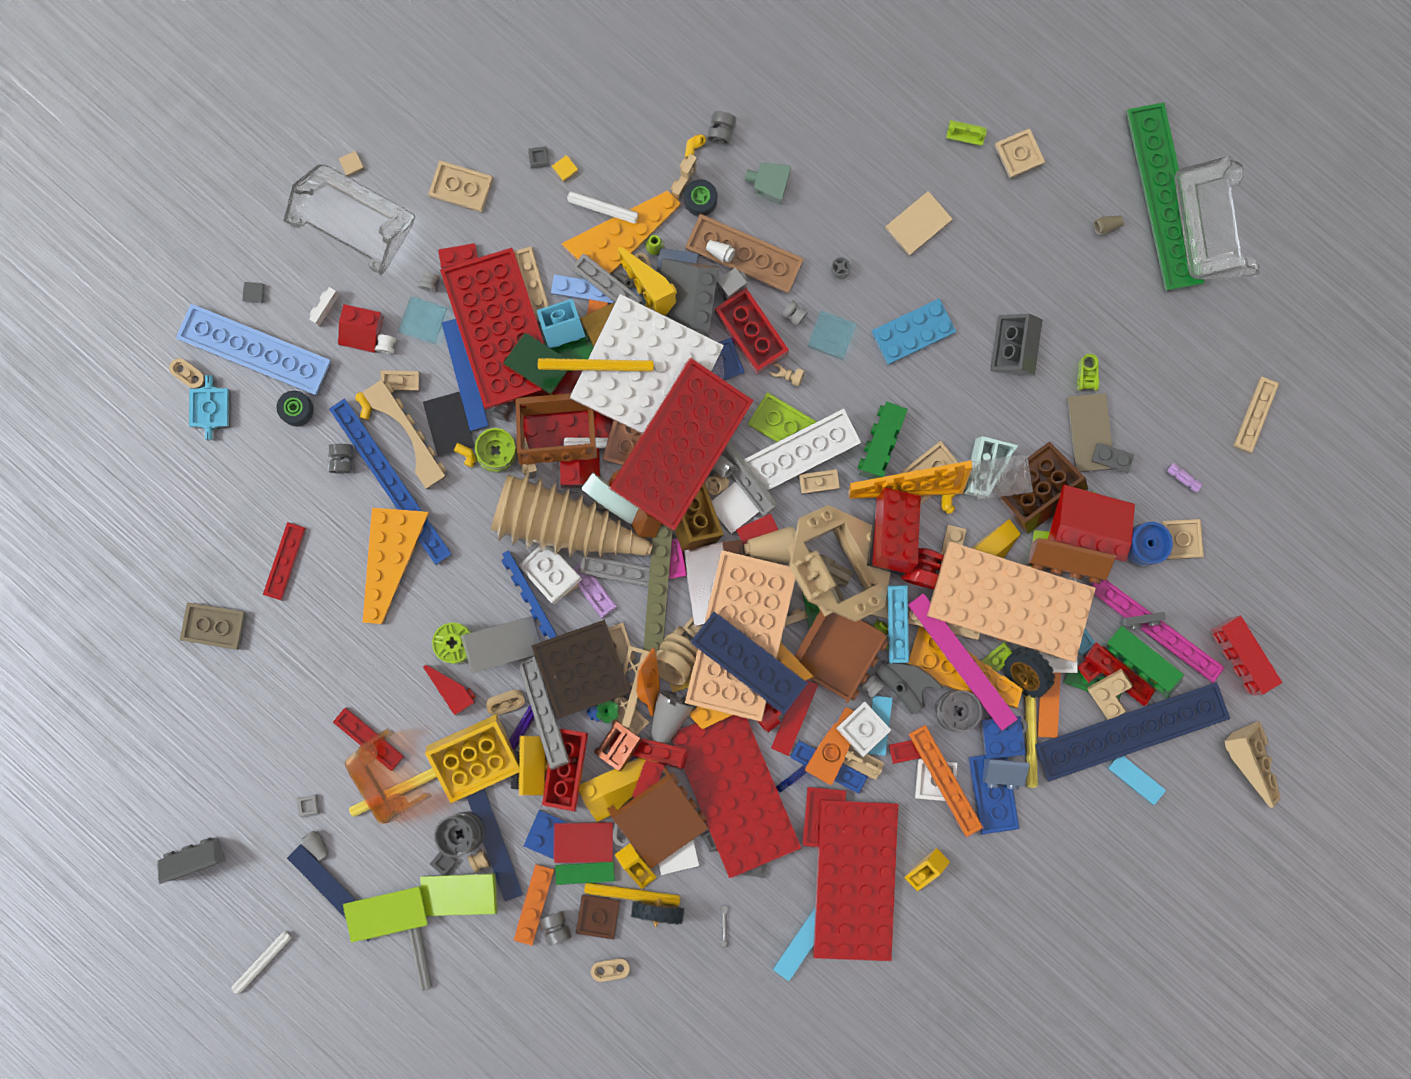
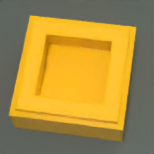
[552,155,578,182]

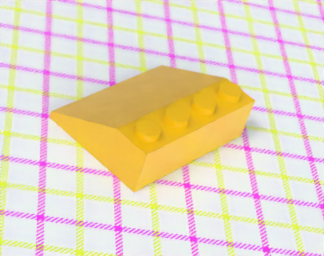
[425,714,519,803]

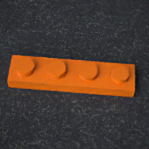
[514,864,555,946]

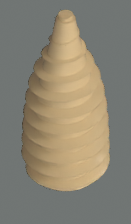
[491,473,653,558]

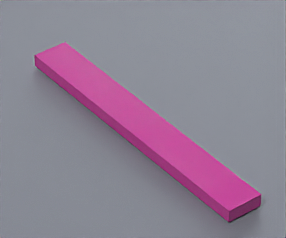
[1091,580,1225,683]
[908,593,1017,731]

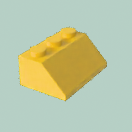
[519,736,548,796]

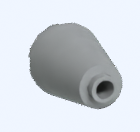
[650,690,694,745]

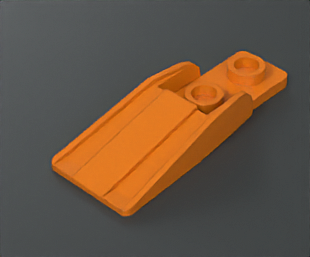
[636,648,660,716]
[805,707,854,785]

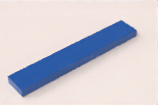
[441,319,489,432]

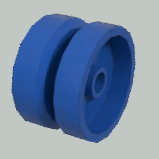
[1127,522,1173,566]

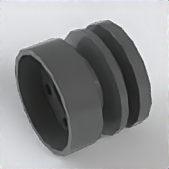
[434,811,485,857]

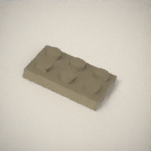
[180,602,245,650]

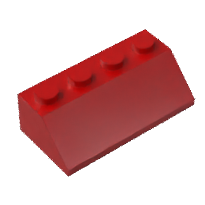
[542,728,588,812]

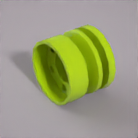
[475,428,516,473]
[432,622,472,665]

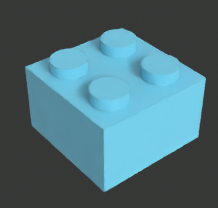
[537,298,585,348]

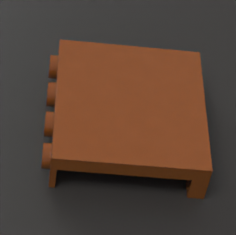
[795,610,889,704]
[607,768,708,869]

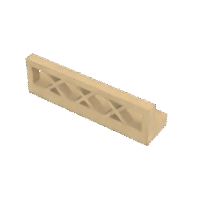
[611,646,650,727]

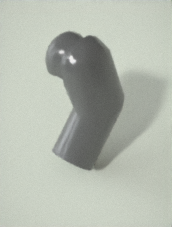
[611,272,633,288]

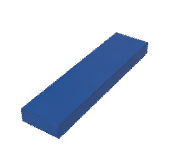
[790,741,868,794]

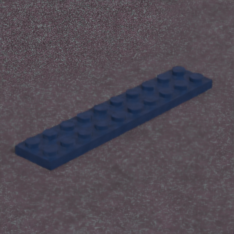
[1035,682,1231,782]

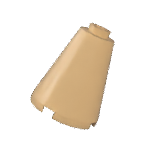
[744,527,796,565]

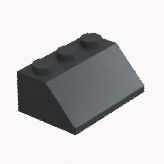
[991,313,1043,375]
[158,837,225,884]

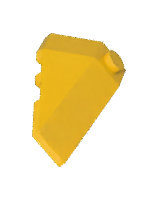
[618,246,677,316]
[971,519,1021,559]
[579,758,645,822]

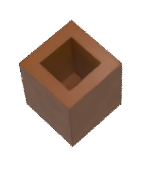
[631,509,661,538]

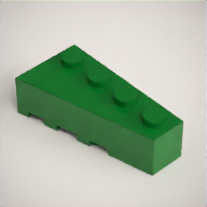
[857,401,908,479]

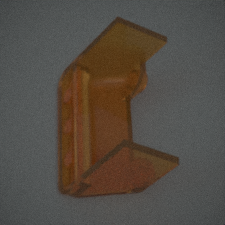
[345,729,432,824]

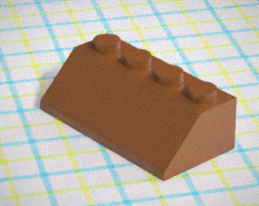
[1027,538,1116,584]

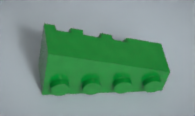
[1107,626,1184,699]

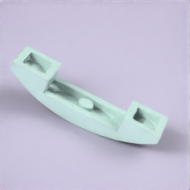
[582,473,638,524]

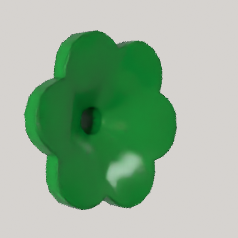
[596,700,619,724]

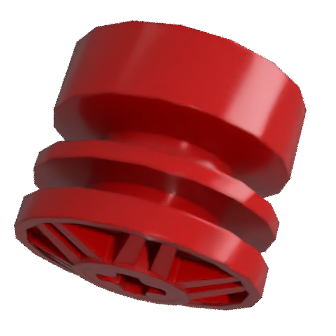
[901,548,944,590]

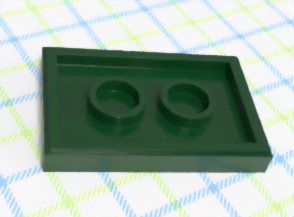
[503,333,569,395]

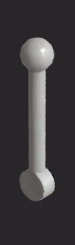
[720,906,729,947]

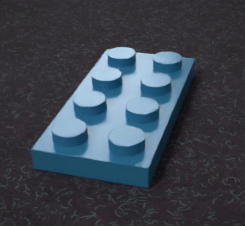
[871,298,956,365]

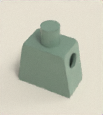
[745,163,791,205]

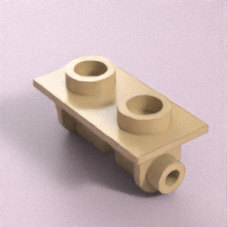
[843,745,884,780]

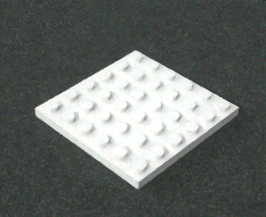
[570,294,724,433]

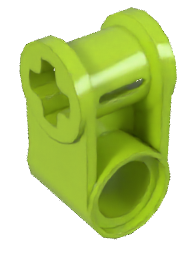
[1077,353,1099,391]

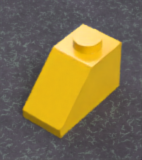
[615,843,657,889]
[904,848,950,892]

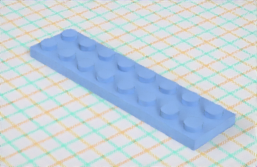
[176,304,332,396]

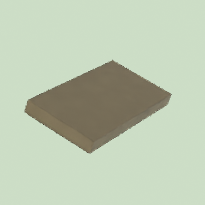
[1067,393,1112,472]

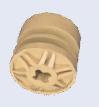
[656,634,698,685]

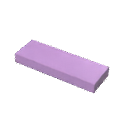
[573,562,617,618]

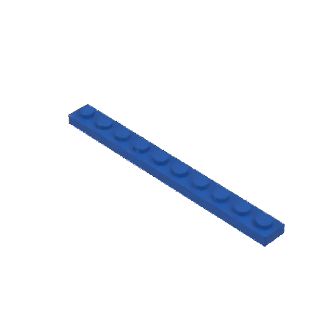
[329,398,452,565]
[501,550,601,722]

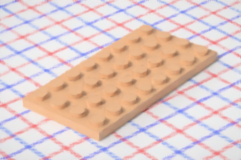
[927,542,1096,662]
[685,551,796,721]

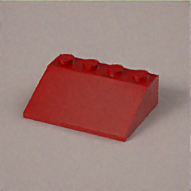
[1047,484,1135,562]

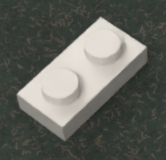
[309,287,339,327]

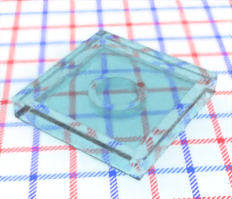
[398,296,447,344]
[807,311,856,360]

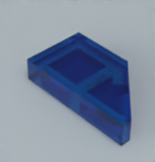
[776,765,807,792]

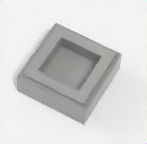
[296,795,320,817]

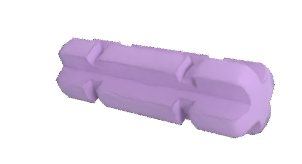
[1167,463,1203,493]

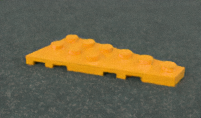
[908,626,1023,709]

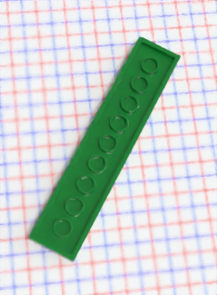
[1126,102,1204,291]

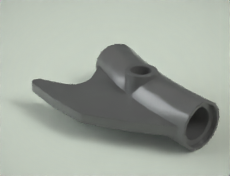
[875,661,942,714]

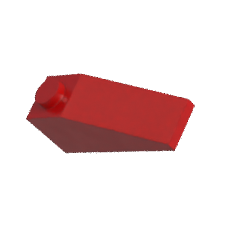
[423,665,476,716]

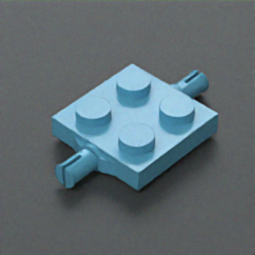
[189,375,229,440]

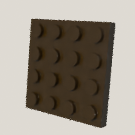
[531,619,631,720]

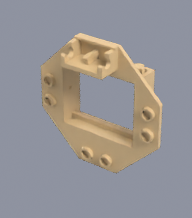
[787,505,890,622]

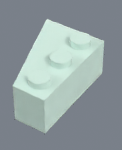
[963,436,1018,499]

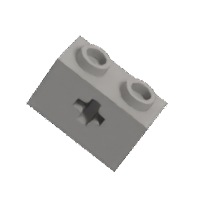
[717,268,747,301]

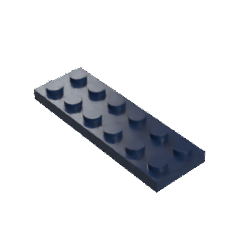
[690,611,808,714]

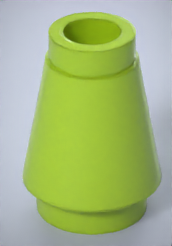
[646,235,664,255]

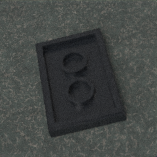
[423,392,475,457]

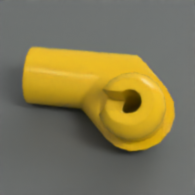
[684,134,706,158]
[355,392,372,420]
[454,443,477,468]
[941,494,957,514]

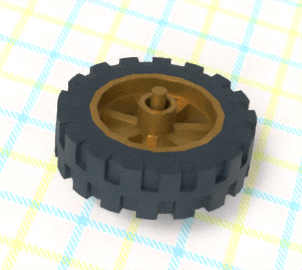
[1003,647,1055,698]
[631,898,685,927]

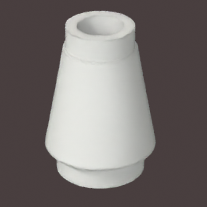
[706,240,735,263]

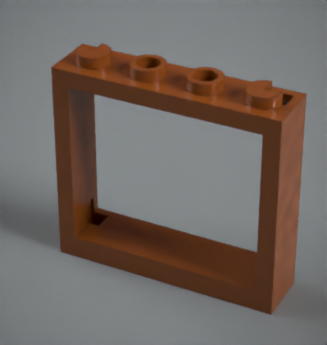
[516,393,597,465]

